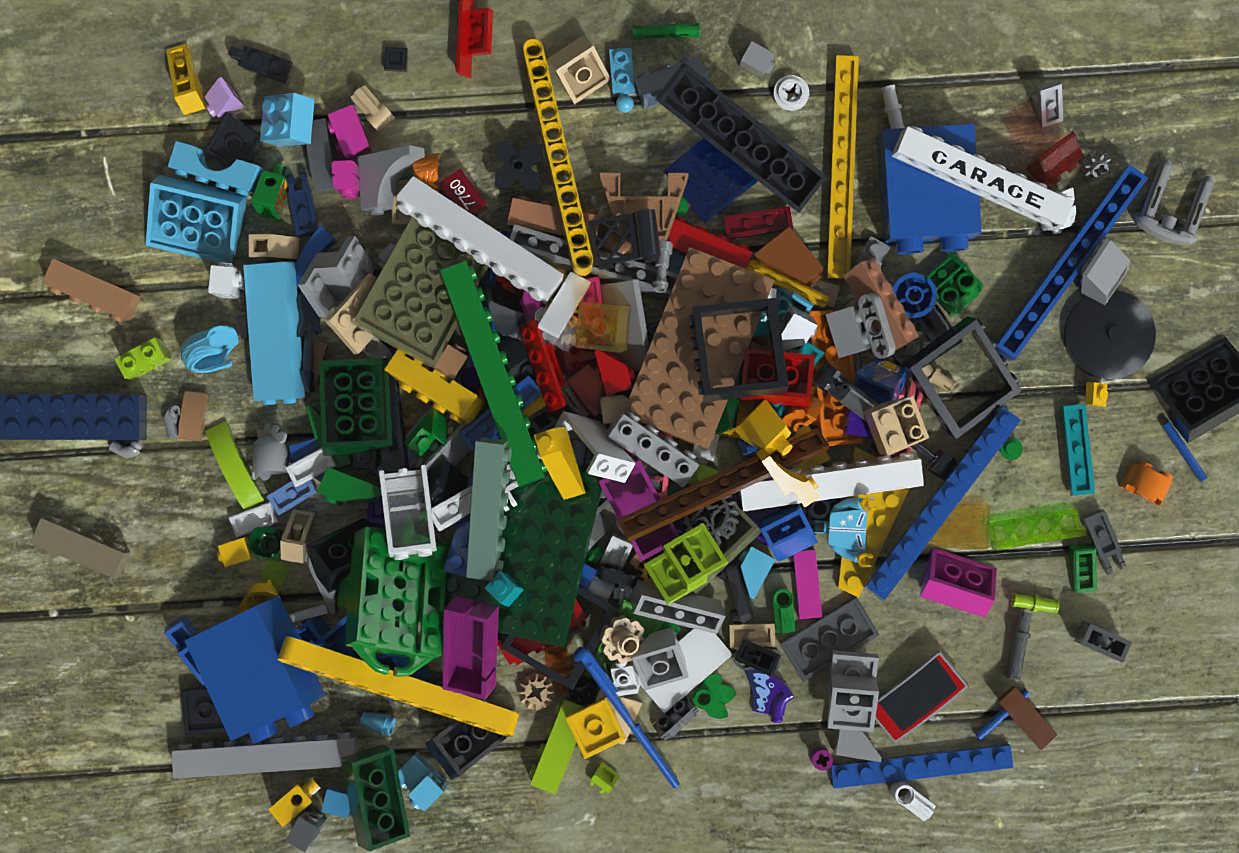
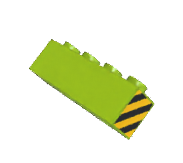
[528,697,588,795]

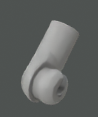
[163,405,181,439]
[109,440,142,458]

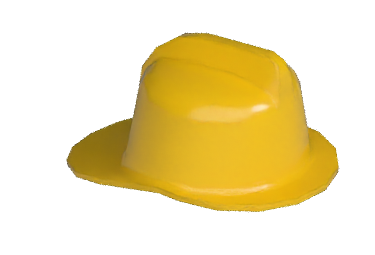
[237,579,278,614]

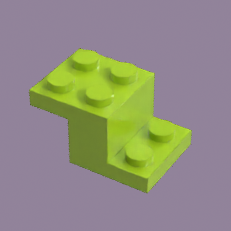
[644,523,728,606]

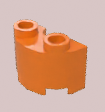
[782,393,823,440]
[1119,460,1173,507]

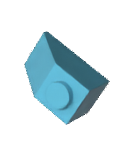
[738,546,775,599]

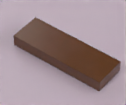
[996,685,1057,750]

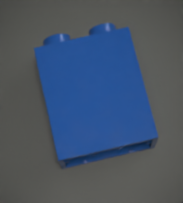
[876,124,982,254]
[185,596,326,744]

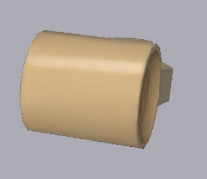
[351,86,395,132]

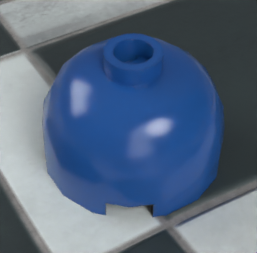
[892,272,937,318]

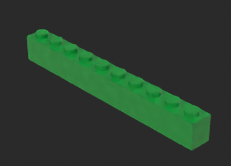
[440,261,548,487]

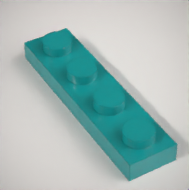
[1061,404,1095,496]

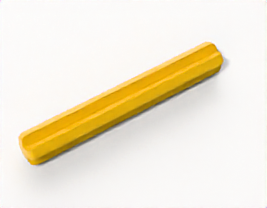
[746,260,830,308]

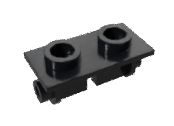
[652,695,699,741]

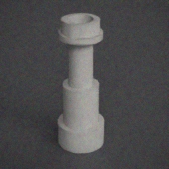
[652,240,673,293]

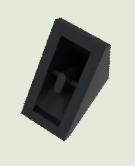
[735,639,781,677]

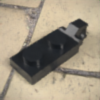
[228,46,293,84]

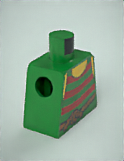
[251,163,289,221]

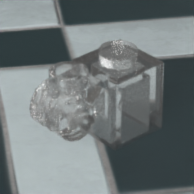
[535,303,581,352]

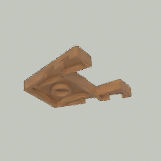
[600,173,689,242]

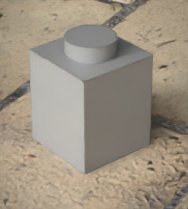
[739,41,776,79]

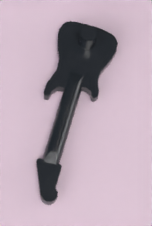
[296,292,322,393]

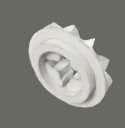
[773,75,809,112]

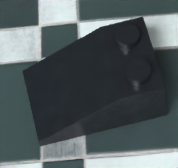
[425,699,508,780]

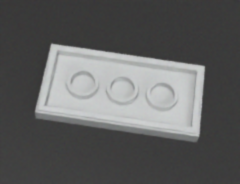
[638,628,733,713]

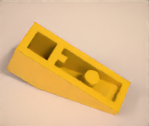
[166,43,206,115]
[534,427,585,500]

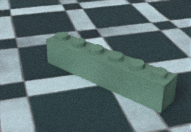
[466,437,512,581]

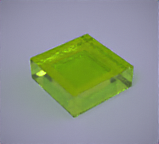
[259,559,291,589]

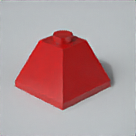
[594,347,637,395]

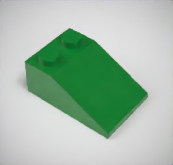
[317,467,400,506]

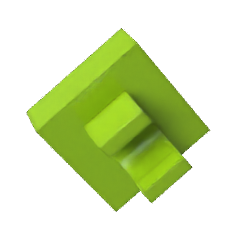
[590,762,620,794]

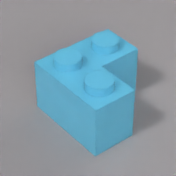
[398,752,449,811]

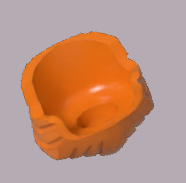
[412,153,441,190]

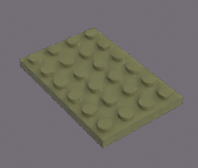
[352,217,489,368]

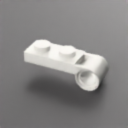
[587,533,633,602]

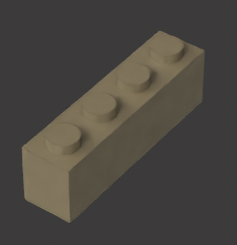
[30,515,131,578]

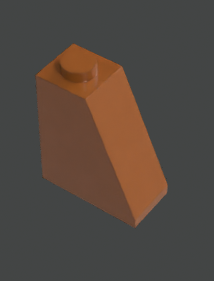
[754,227,824,285]

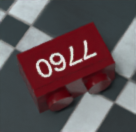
[439,168,488,217]

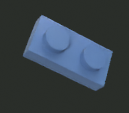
[267,480,318,516]

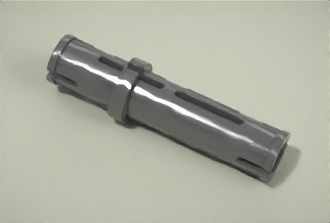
[1006,611,1032,680]

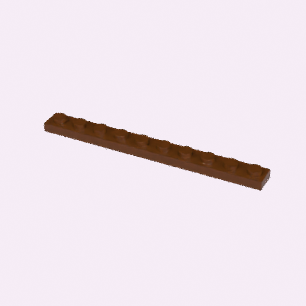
[616,428,829,543]

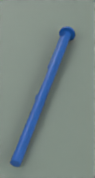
[574,647,680,788]

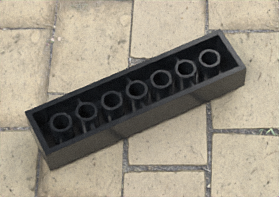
[655,63,827,213]

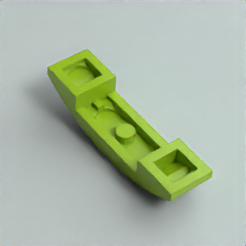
[205,421,266,511]

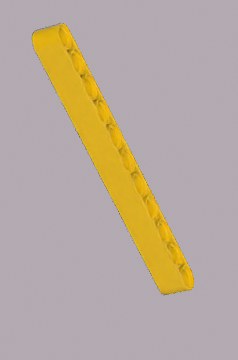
[523,39,593,276]
[277,636,519,737]

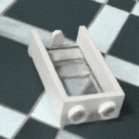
[379,465,437,560]

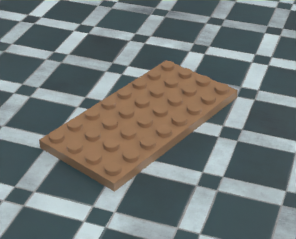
[624,247,774,450]

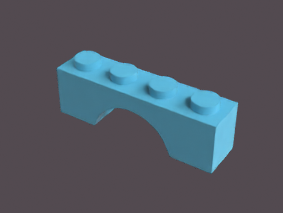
[168,141,265,197]

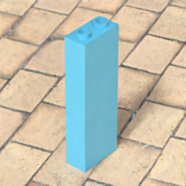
[243,262,305,405]

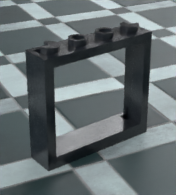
[688,298,789,402]
[902,316,1021,439]
[500,587,619,690]

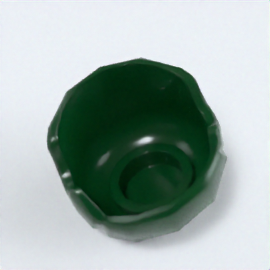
[247,526,283,560]

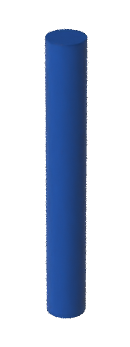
[1162,421,1207,482]
[975,688,1031,740]

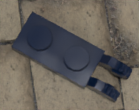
[287,172,319,237]

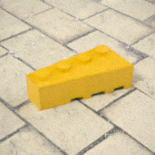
[384,349,485,425]

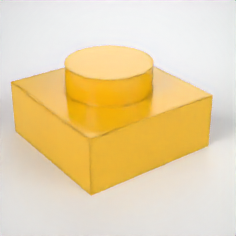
[1085,382,1108,407]

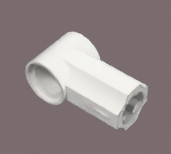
[890,781,936,821]

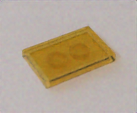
[921,502,990,550]

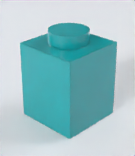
[485,571,524,607]

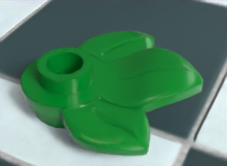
[692,674,737,719]

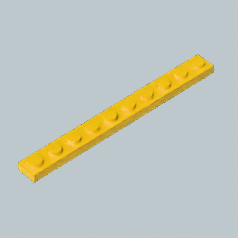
[826,55,859,280]

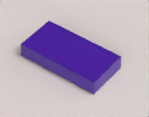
[843,411,874,439]

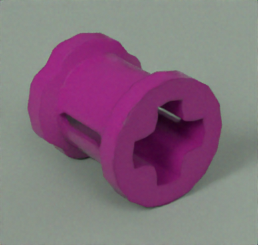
[810,747,833,771]

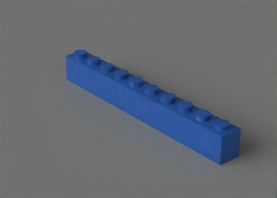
[995,165,1148,361]
[863,407,1021,601]

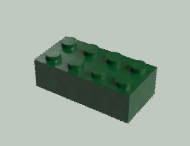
[341,744,410,852]

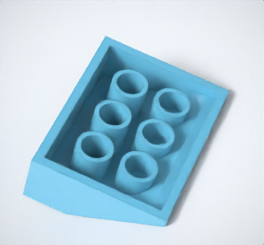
[146,175,247,266]

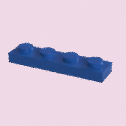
[458,375,542,452]

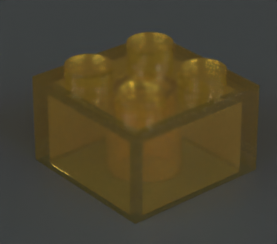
[575,301,631,353]

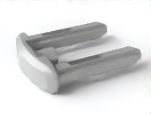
[1135,159,1214,245]

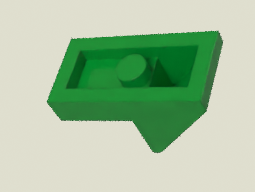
[404,407,448,457]

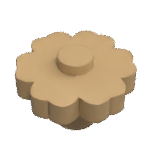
[599,616,645,663]

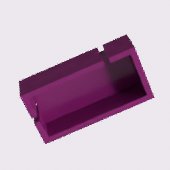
[596,456,680,561]
[443,596,499,700]

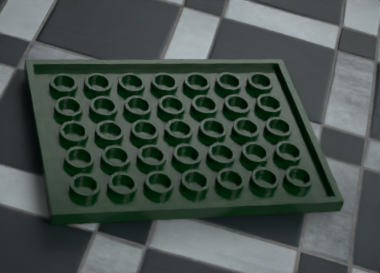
[444,455,602,648]

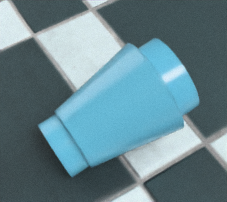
[360,711,396,736]

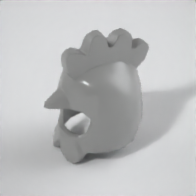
[251,423,289,481]

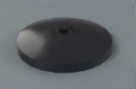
[1064,290,1156,380]

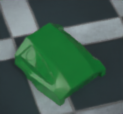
[926,252,984,317]

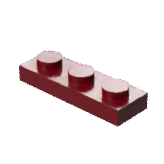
[723,206,793,240]

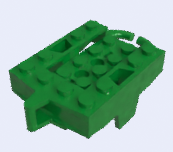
[338,514,448,677]

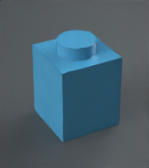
[321,785,351,818]

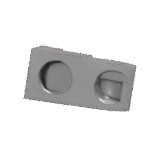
[362,336,394,363]

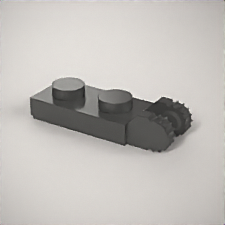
[1082,509,1126,575]

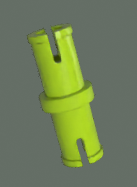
[1011,593,1059,614]

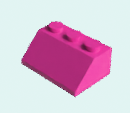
[920,548,997,618]

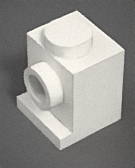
[610,660,640,696]

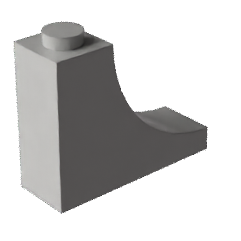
[358,145,425,215]

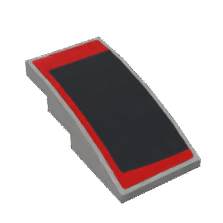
[875,650,969,743]

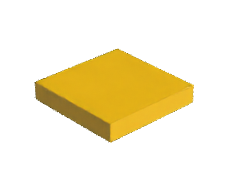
[565,697,626,759]

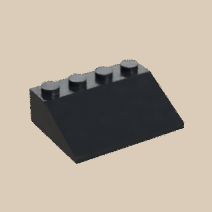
[1148,337,1239,443]

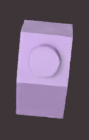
[205,77,244,120]

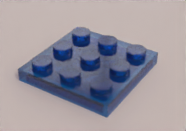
[663,139,758,224]

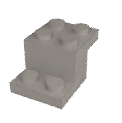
[298,236,375,317]
[827,650,879,732]

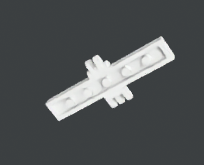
[432,450,541,532]

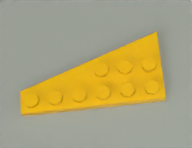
[837,447,910,598]

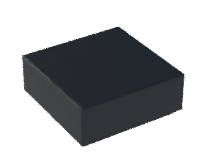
[384,47,408,72]

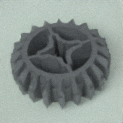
[678,495,739,544]

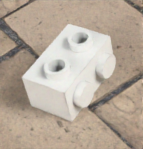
[208,262,245,300]

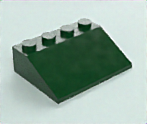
[319,358,392,456]

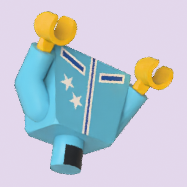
[814,496,876,567]

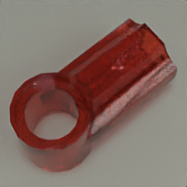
[555,346,599,373]

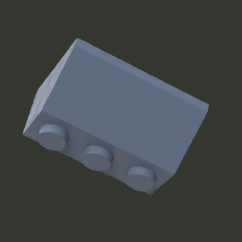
[634,56,708,110]

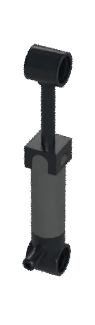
[812,363,957,480]

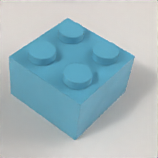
[260,93,315,147]

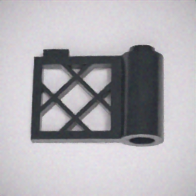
[588,209,661,270]
[892,305,963,378]

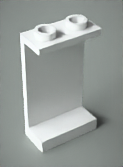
[554,411,635,483]

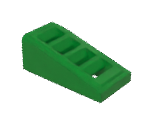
[1069,543,1097,593]

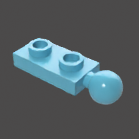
[609,48,635,113]

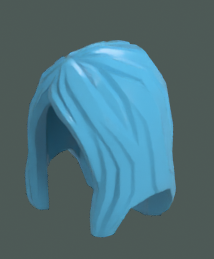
[181,325,239,373]

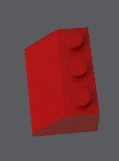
[741,348,815,407]

